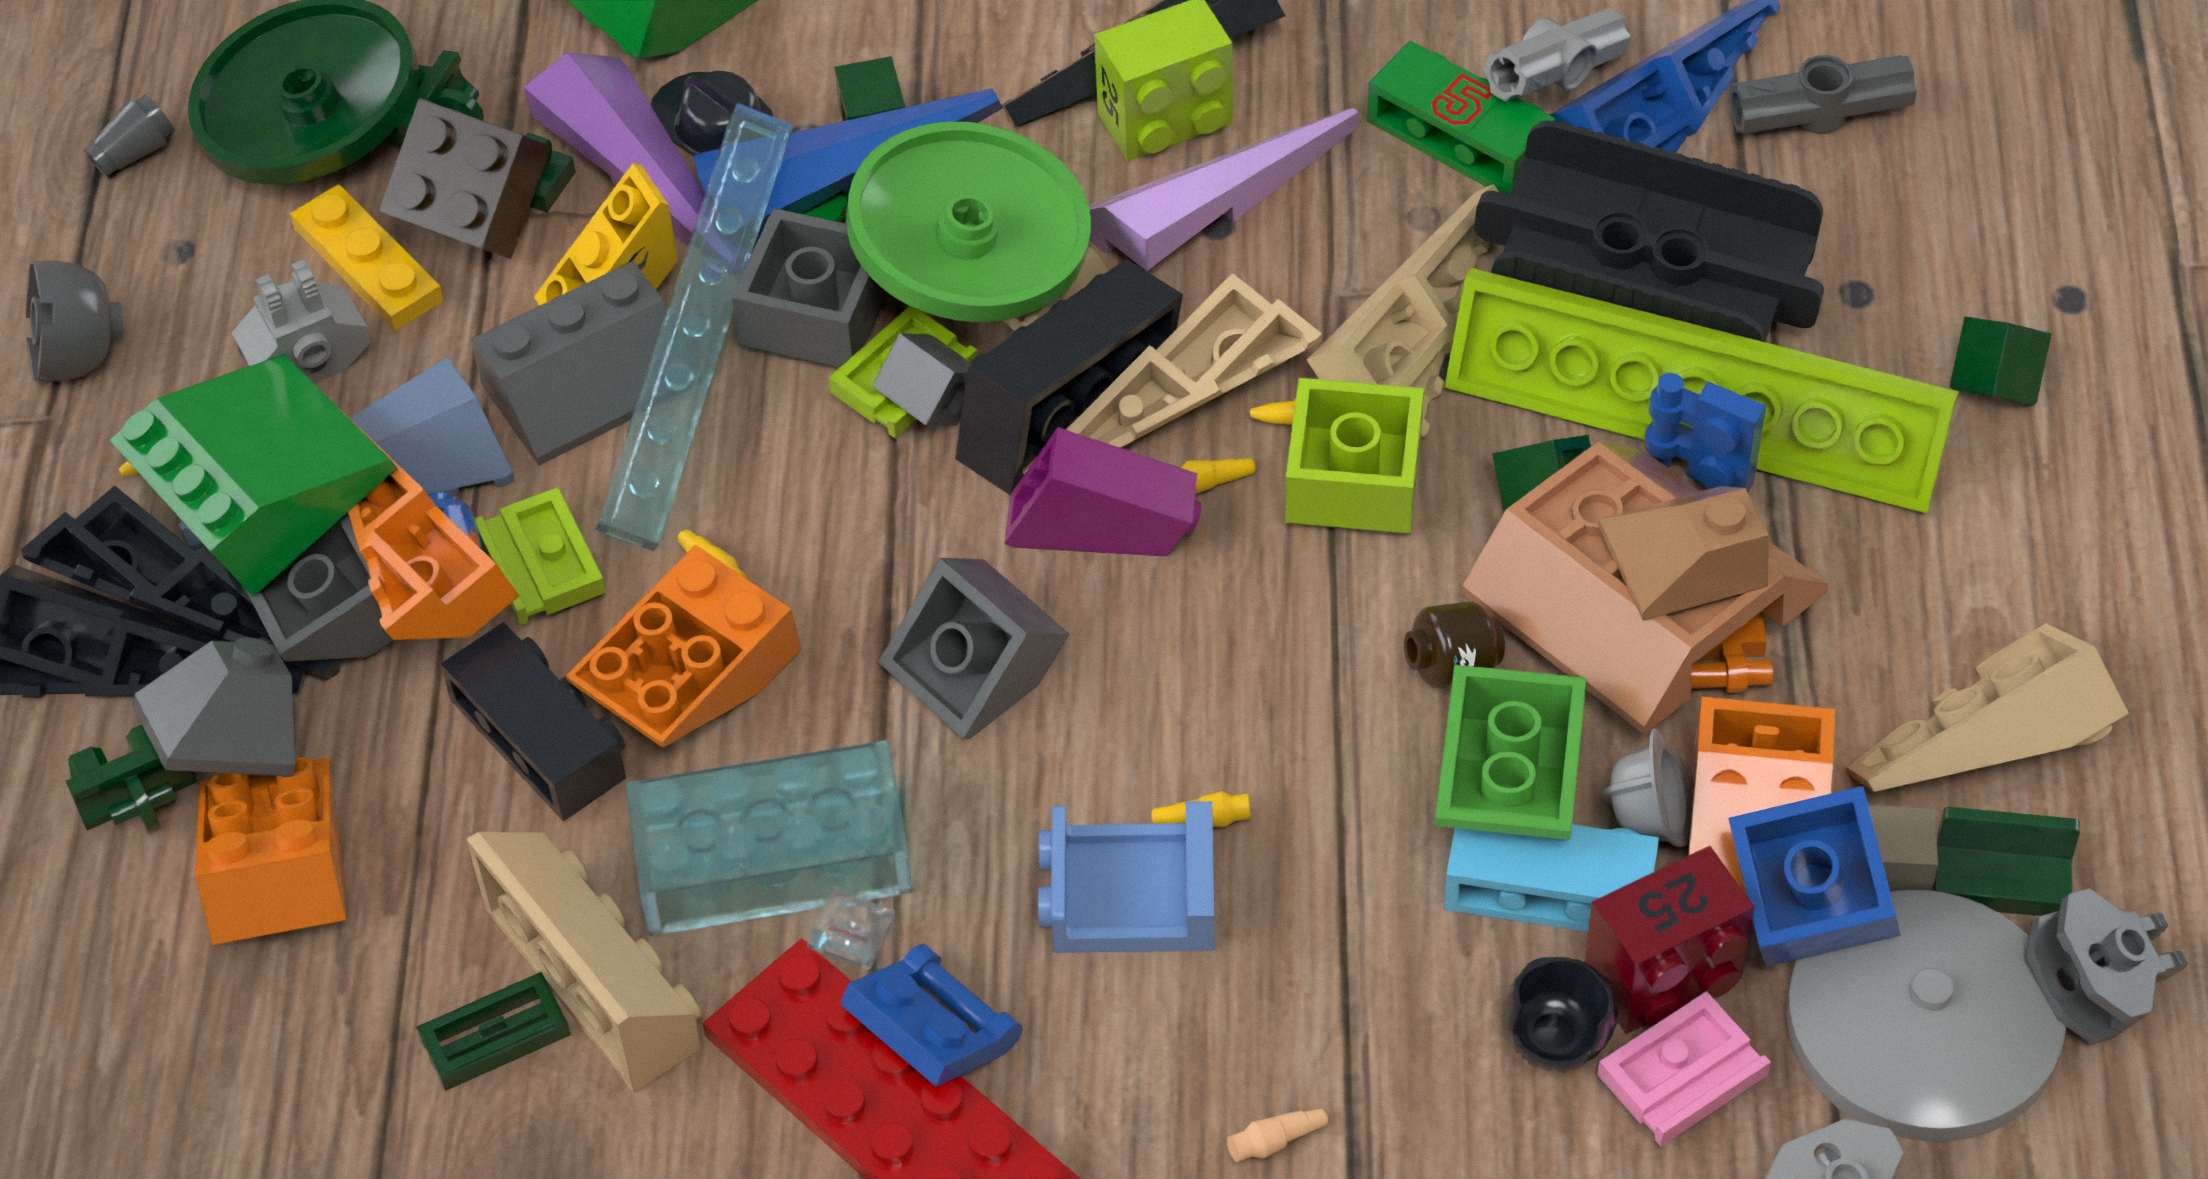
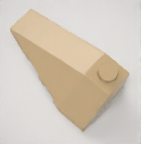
[1847,623,2129,792]

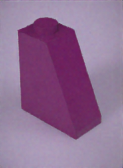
[1004,427,1201,557]

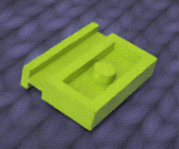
[829,306,977,439]
[475,487,606,626]

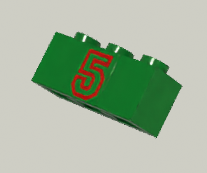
[1367,40,1555,195]

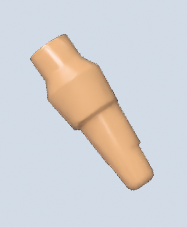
[1227,1108,1328,1163]

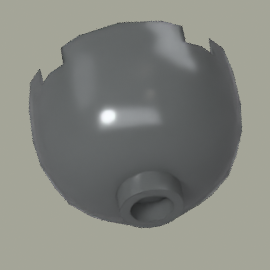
[25,260,123,381]

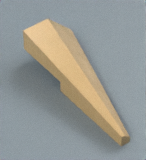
[1307,184,1498,438]

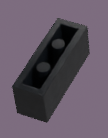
[440,622,626,822]

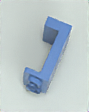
[1038,801,1215,953]

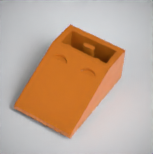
[566,544,801,748]
[1687,696,1835,896]
[195,757,346,945]

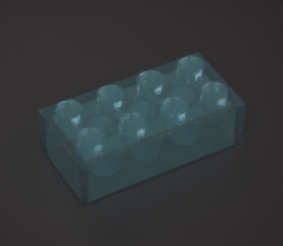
[625,740,913,936]

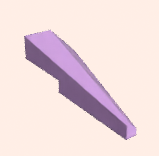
[1089,108,1359,271]

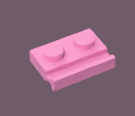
[1597,991,1771,1147]

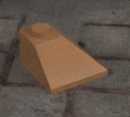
[1599,486,1769,621]

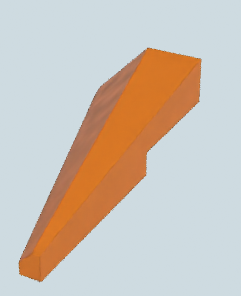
[337,406,520,640]

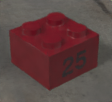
[1585,845,1755,1034]

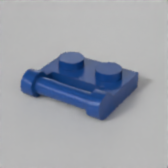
[840,943,1023,1087]

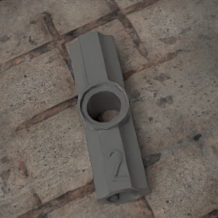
[1729,55,1917,134]

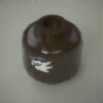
[1404,601,1505,688]

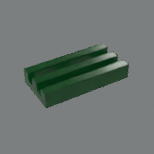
[416,971,571,1091]

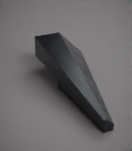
[1002,0,1286,126]
[21,485,340,679]
[0,565,307,698]

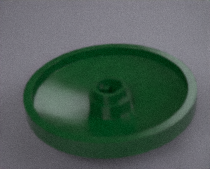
[188,0,419,185]

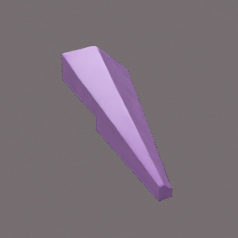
[524,53,747,279]

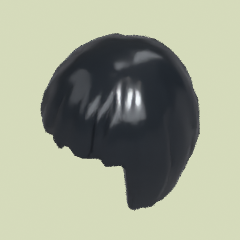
[1504,957,1619,1073]

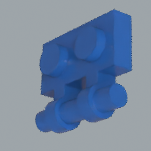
[1644,373,1766,492]

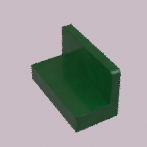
[1933,807,2080,916]

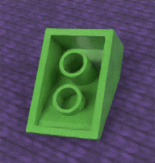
[1435,665,1586,840]

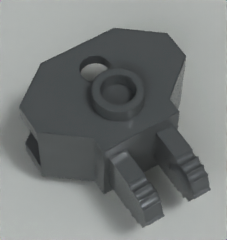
[2026,888,2188,1045]

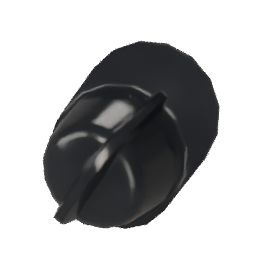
[651,70,776,156]

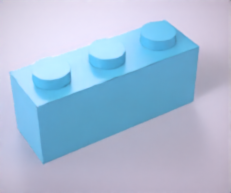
[1444,823,1659,932]

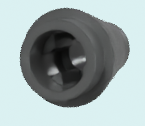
[84,94,175,177]

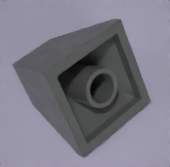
[132,637,295,776]

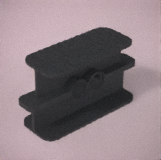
[1474,120,1824,342]

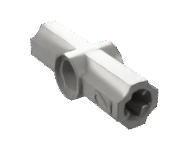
[1483,8,1631,101]

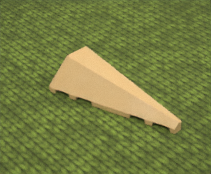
[1024,273,1322,474]

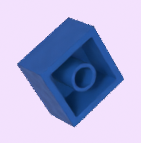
[1728,786,1901,967]

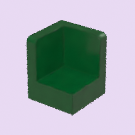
[834,56,906,121]
[1950,316,2052,405]
[1492,435,1591,512]

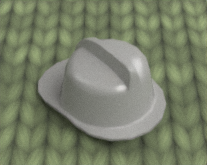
[1601,729,1692,847]

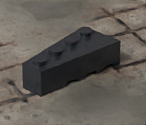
[955,259,1183,495]

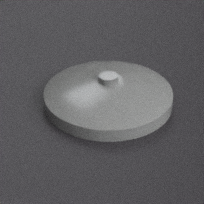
[1786,890,2066,1142]

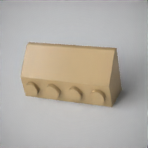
[466,832,702,1093]

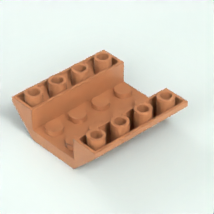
[1462,441,1828,735]

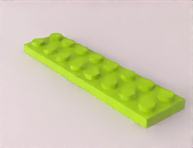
[1444,268,1959,514]

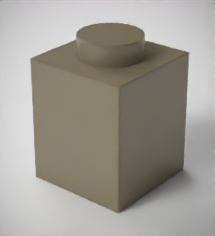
[1868,805,1938,892]

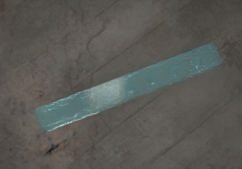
[595,103,793,552]

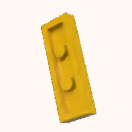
[290,184,444,332]

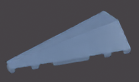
[178,357,515,551]

